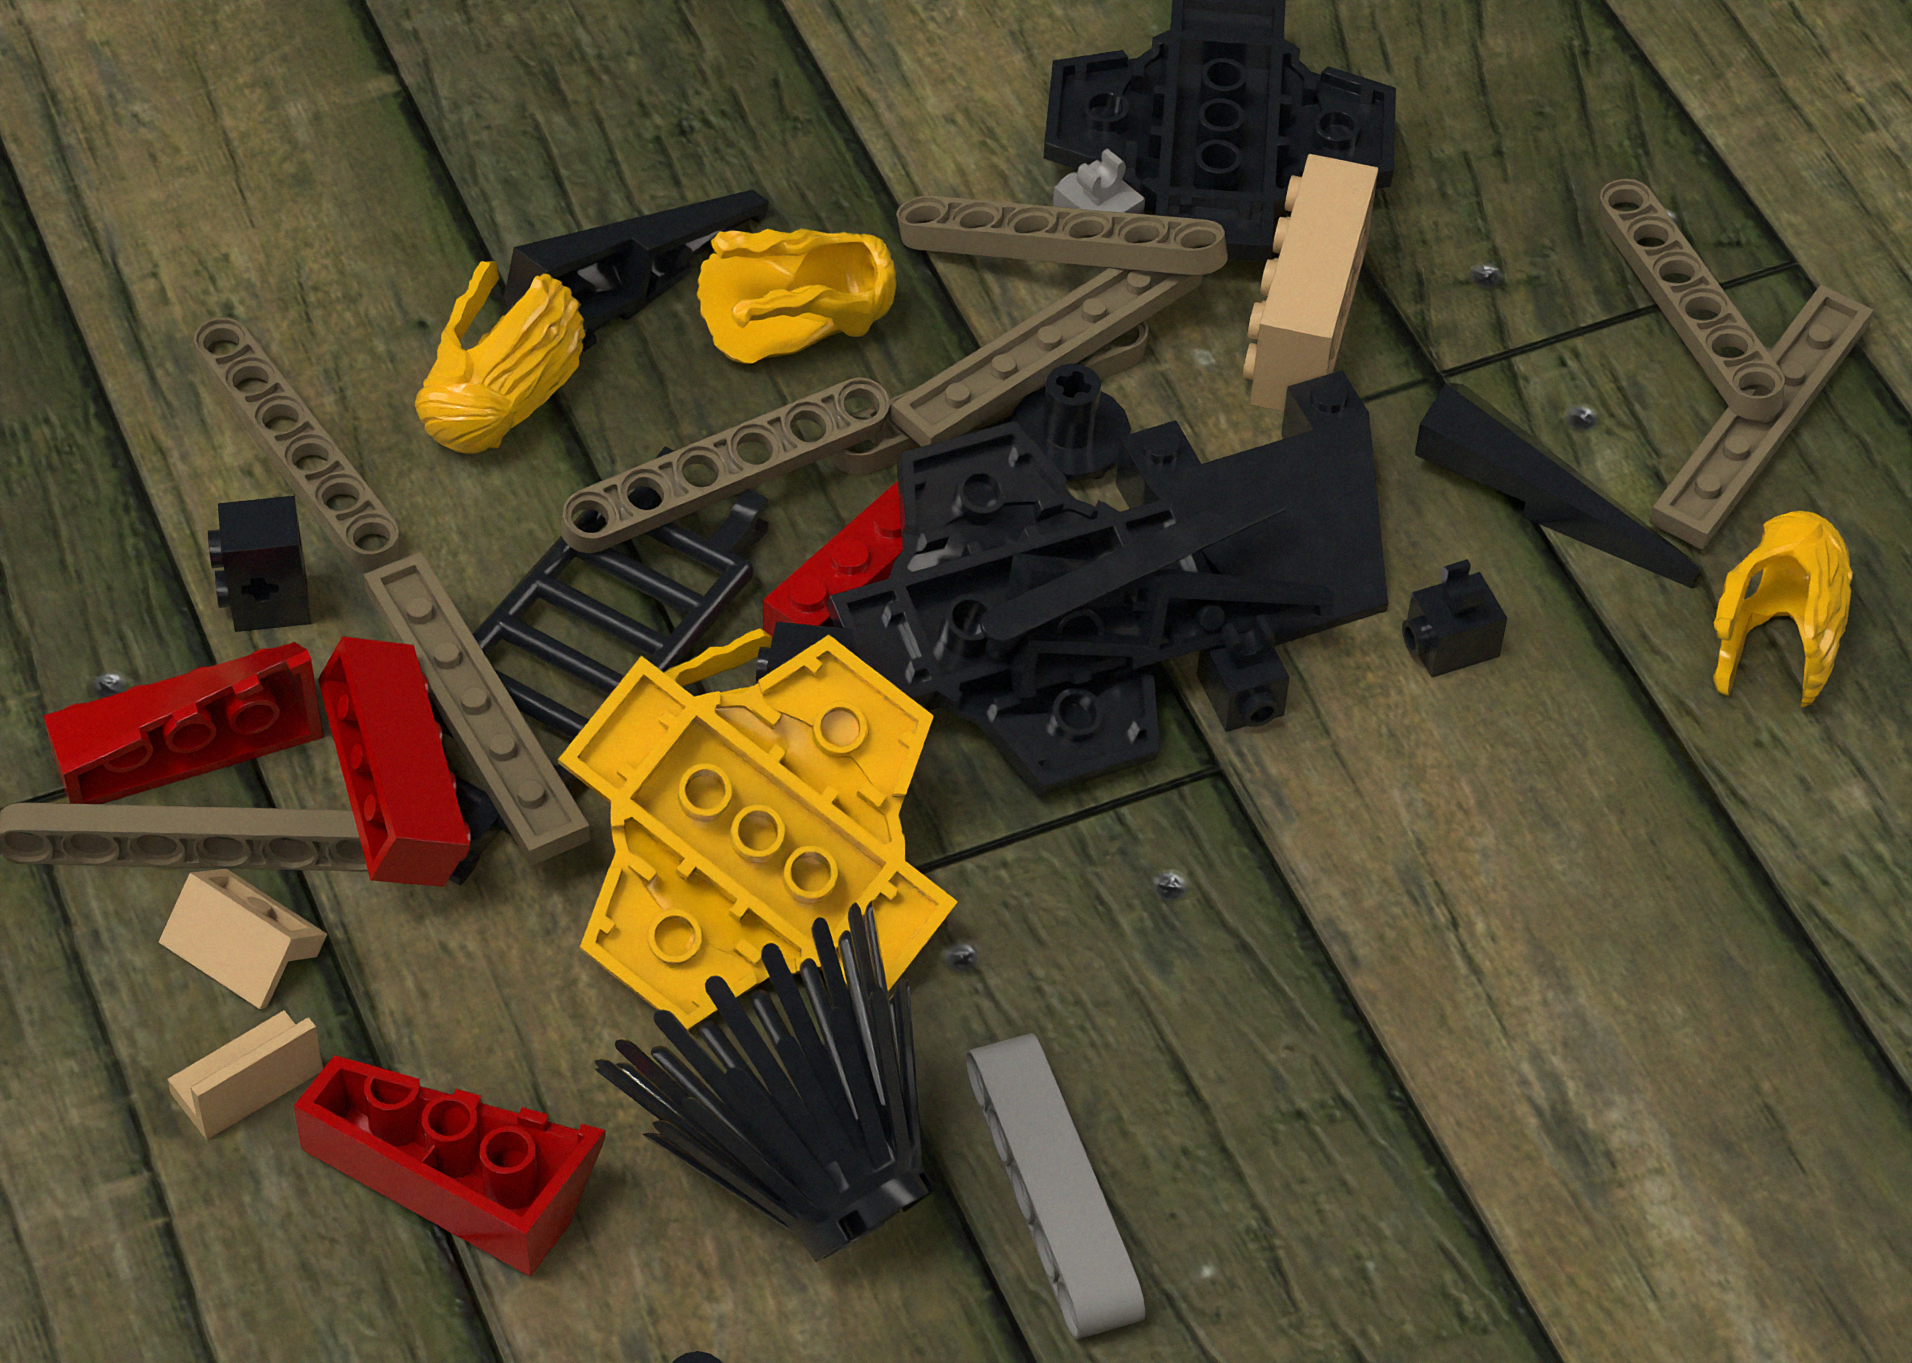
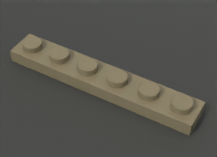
[891,268,1202,447]
[1649,285,1874,550]
[363,551,591,866]

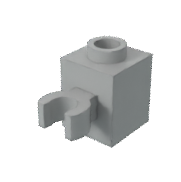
[1053,149,1145,238]

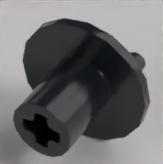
[1011,363,1131,481]

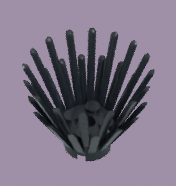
[595,900,936,1262]

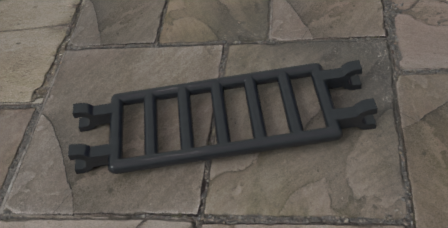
[428,446,768,886]

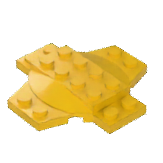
[558,635,958,1031]

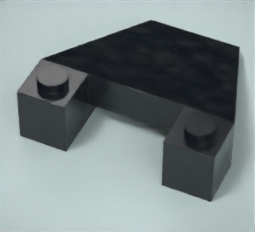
[1116,370,1388,646]

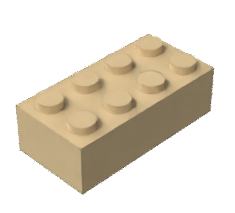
[1243,154,1379,411]

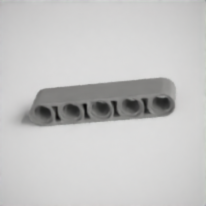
[966,1033,1145,1340]

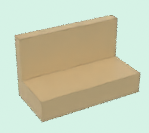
[159,869,327,1009]
[168,1010,323,1140]

